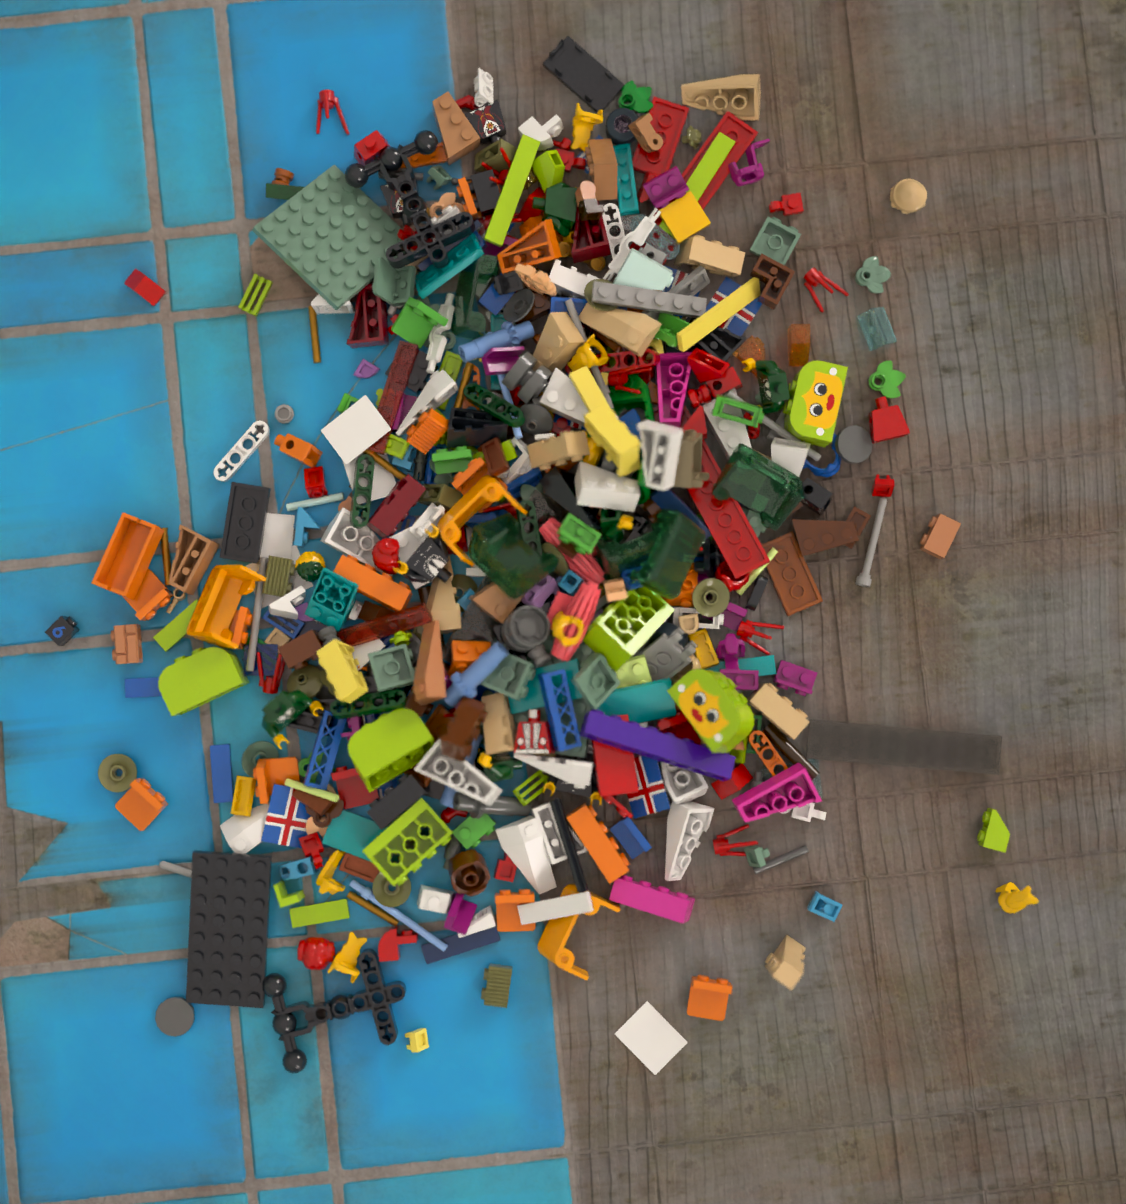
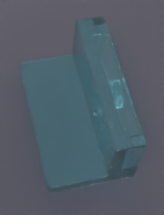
[857,307,897,351]

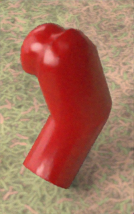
[455,95,479,110]
[638,359,654,384]
[743,412,760,439]
[440,807,468,823]

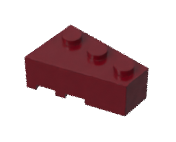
[571,200,611,263]
[346,284,389,349]
[367,474,426,539]

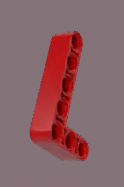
[565,349,660,374]

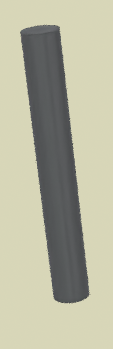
[753,845,809,874]

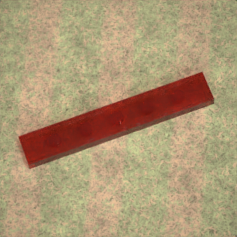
[366,340,419,455]
[337,603,433,647]

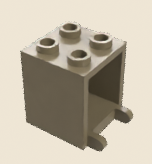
[673,429,710,488]

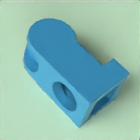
[392,434,416,472]
[558,569,585,596]
[278,856,319,881]

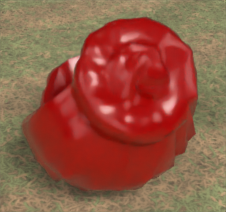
[372,538,401,575]
[715,561,751,592]
[297,937,335,970]

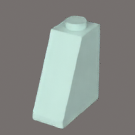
[613,248,674,291]

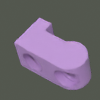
[522,572,560,608]

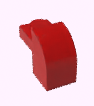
[378,926,418,962]

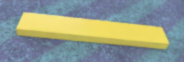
[677,277,761,352]
[569,366,641,476]

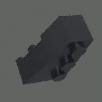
[685,317,747,362]
[447,407,508,448]
[288,698,338,736]
[367,772,429,830]

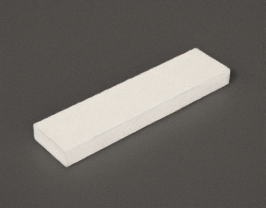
[517,891,593,925]

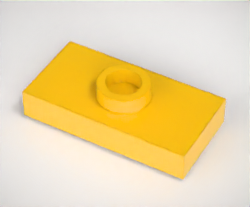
[688,628,719,670]
[230,776,257,817]

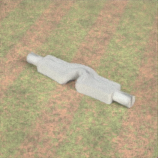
[603,208,662,281]
[426,293,455,374]

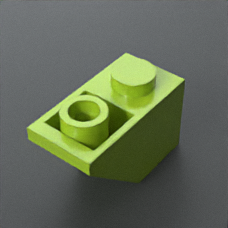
[532,150,565,193]
[977,808,1010,853]

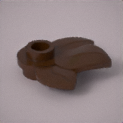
[305,790,344,828]

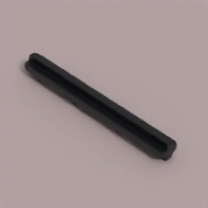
[550,798,588,893]

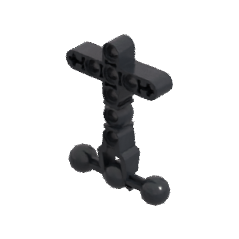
[345,130,475,269]
[262,949,406,1073]

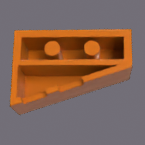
[497,219,562,274]

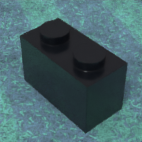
[468,169,500,217]

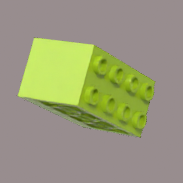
[583,579,675,672]
[362,798,453,886]

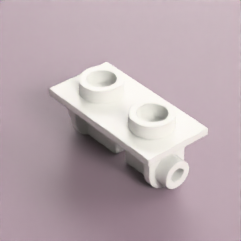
[474,68,493,107]
[409,502,445,543]

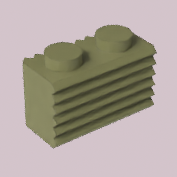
[262,555,296,597]
[481,963,513,1008]

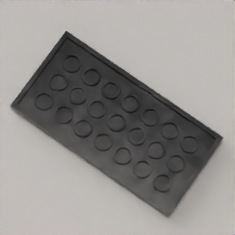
[186,850,272,1008]

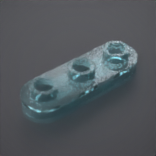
[630,214,680,259]

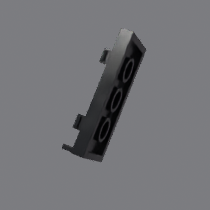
[543,36,624,113]
[220,482,271,564]

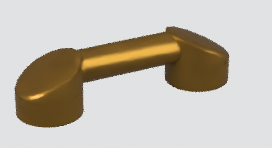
[558,242,605,271]

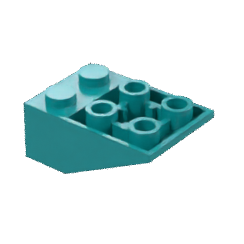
[305,567,359,632]

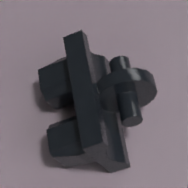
[694,538,725,578]

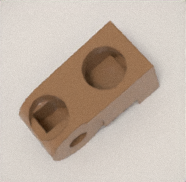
[628,113,663,152]

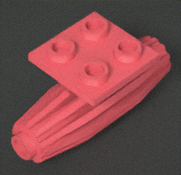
[538,517,608,584]
[547,580,601,662]

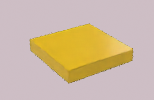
[659,191,711,245]

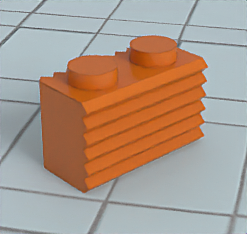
[406,408,449,455]

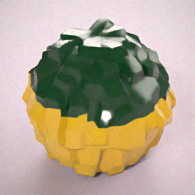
[295,551,326,582]

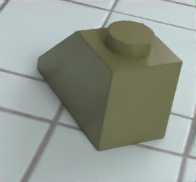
[475,139,517,172]
[418,484,462,511]

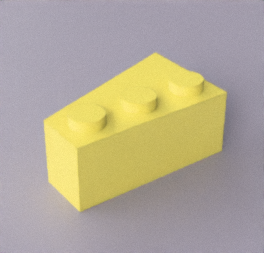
[584,404,640,477]
[316,639,368,703]

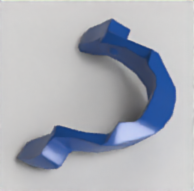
[803,433,841,477]

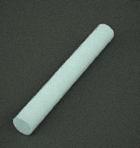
[286,492,344,511]

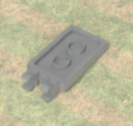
[636,627,698,681]

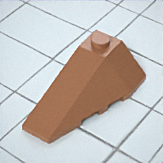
[414,620,446,705]

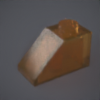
[788,324,811,366]
[734,335,765,379]

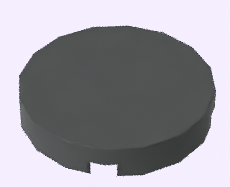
[835,425,872,464]
[155,997,195,1037]

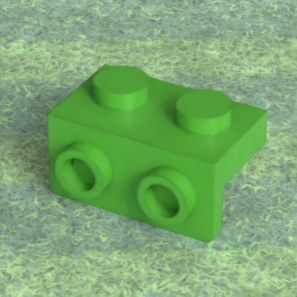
[654,313,690,347]
[432,446,473,475]
[556,513,602,555]
[452,814,496,850]

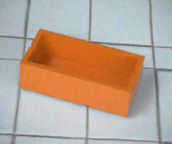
[91,512,165,601]
[333,554,413,615]
[566,802,630,884]

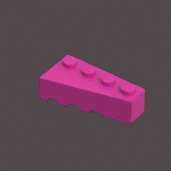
[656,352,692,428]
[732,763,822,823]
[609,875,695,924]

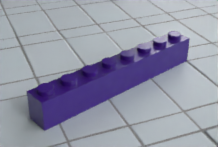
[579,709,736,782]

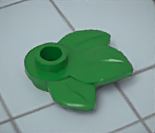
[618,80,653,113]

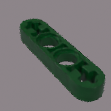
[463,383,525,428]
[350,454,375,529]
[516,500,544,575]
[330,689,407,719]

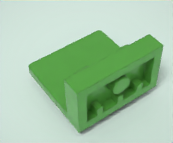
[391,297,448,349]

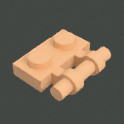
[514,263,557,297]

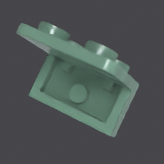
[372,257,416,307]

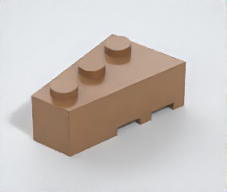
[432,92,480,166]
[585,138,617,200]
[169,524,220,595]
[468,565,538,623]

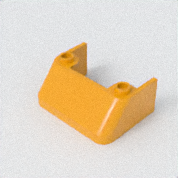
[437,475,527,567]
[187,565,266,649]
[537,884,620,981]

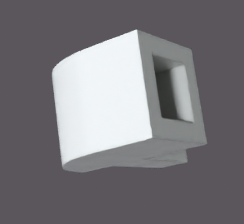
[518,114,564,150]

